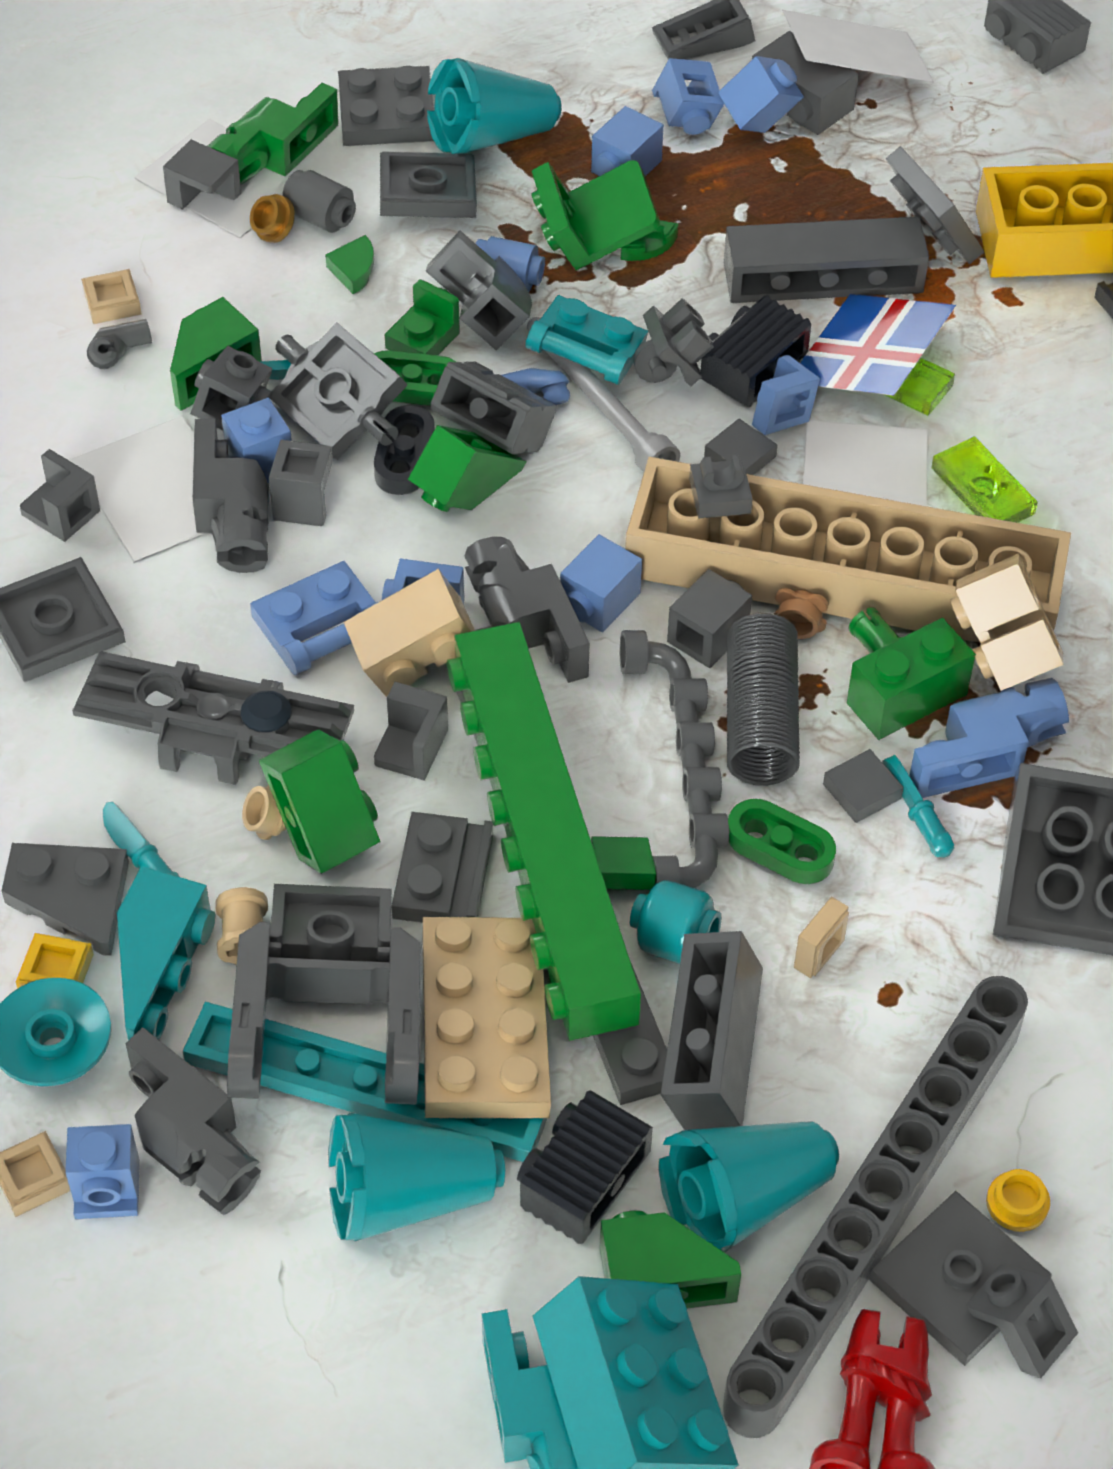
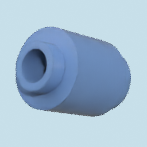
[475,236,545,292]

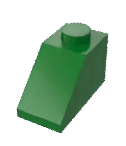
[170,297,262,411]
[408,425,527,512]
[600,1210,741,1309]

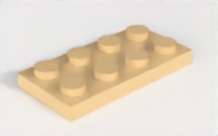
[422,917,551,1118]

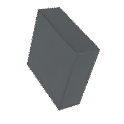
[704,418,778,475]
[823,749,904,823]

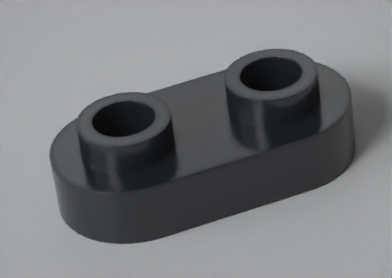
[374,405,435,495]

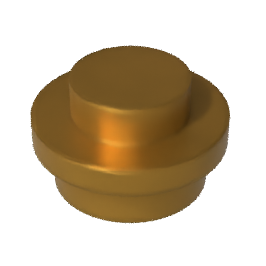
[250,194,295,243]

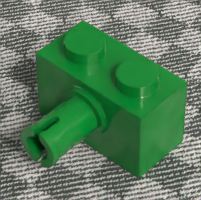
[846,607,976,741]
[259,729,381,874]

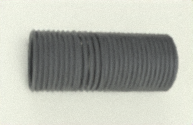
[727,613,800,786]

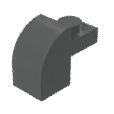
[425,230,532,351]

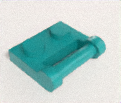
[525,295,648,385]

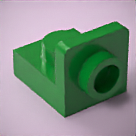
[384,279,460,355]

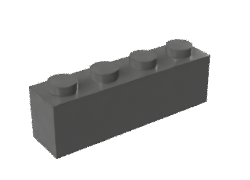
[723,217,929,303]

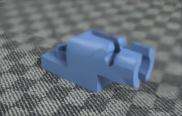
[909,678,1069,798]

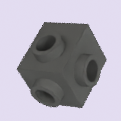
[190,346,273,430]

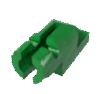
[208,82,339,185]

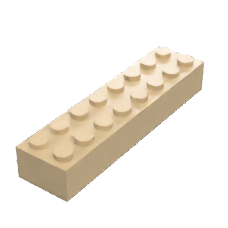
[625,457,1071,642]

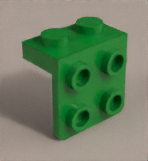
[531,160,660,270]

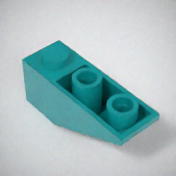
[117,866,216,1041]

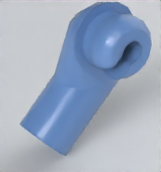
[502,368,570,405]

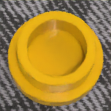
[986,1169,1050,1232]

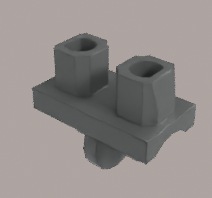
[633,298,714,387]

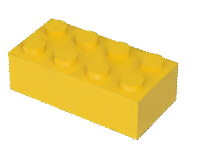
[975,163,1113,278]

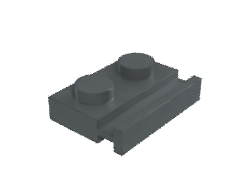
[391,811,493,923]

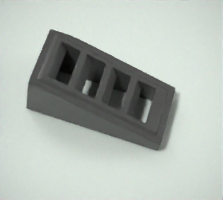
[652,0,755,59]

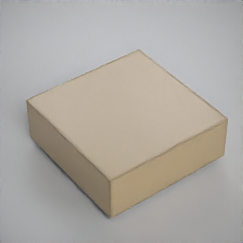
[81,269,141,324]
[794,896,849,978]
[0,1131,70,1217]

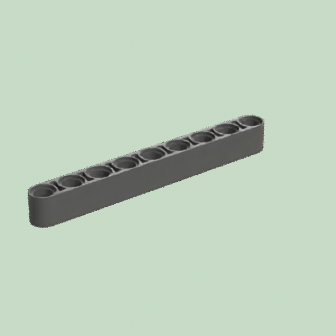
[723,976,1028,1438]

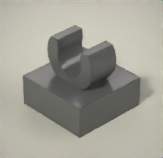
[689,454,753,519]

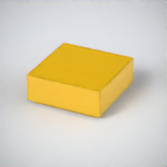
[16,933,94,989]

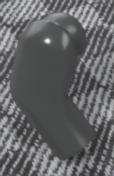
[87,319,152,369]

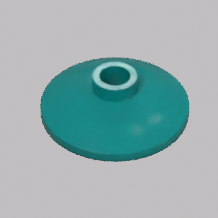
[0,978,111,1087]

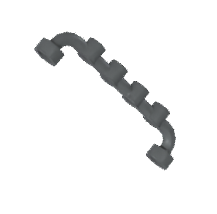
[619,630,729,888]

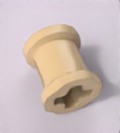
[215,887,268,965]

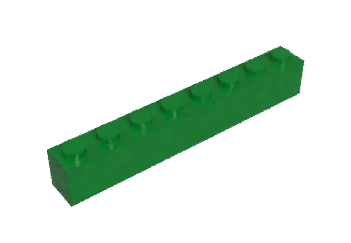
[447,622,641,1041]

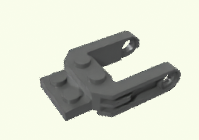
[227,884,421,1105]

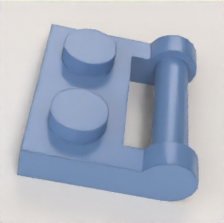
[250,560,378,675]

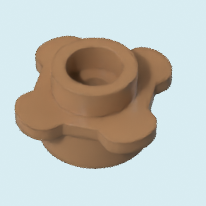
[774,588,829,639]

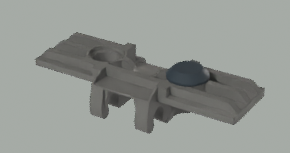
[72,651,355,785]

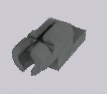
[192,419,269,573]
[464,536,590,683]
[125,1028,261,1215]

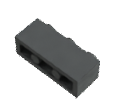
[661,931,763,1130]

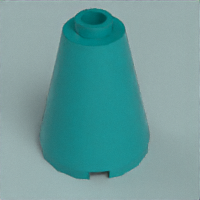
[427,58,562,155]
[328,1113,505,1241]
[658,1121,839,1253]

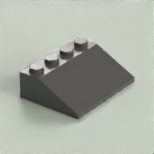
[993,763,1113,956]

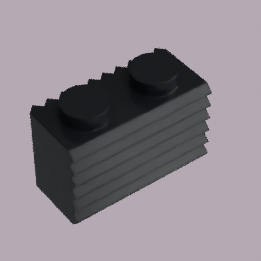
[700,295,811,408]
[517,1090,653,1244]

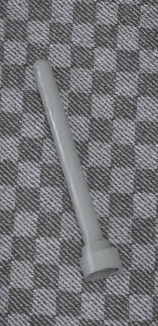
[527,317,681,472]

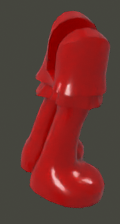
[809,1309,935,1469]

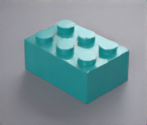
[533,1276,739,1469]

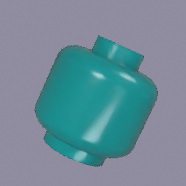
[629,880,722,964]

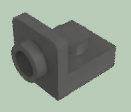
[967,1264,1078,1378]

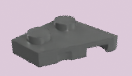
[1,843,129,956]

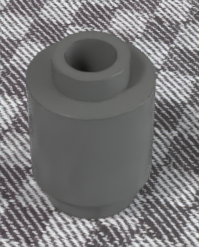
[282,170,356,233]

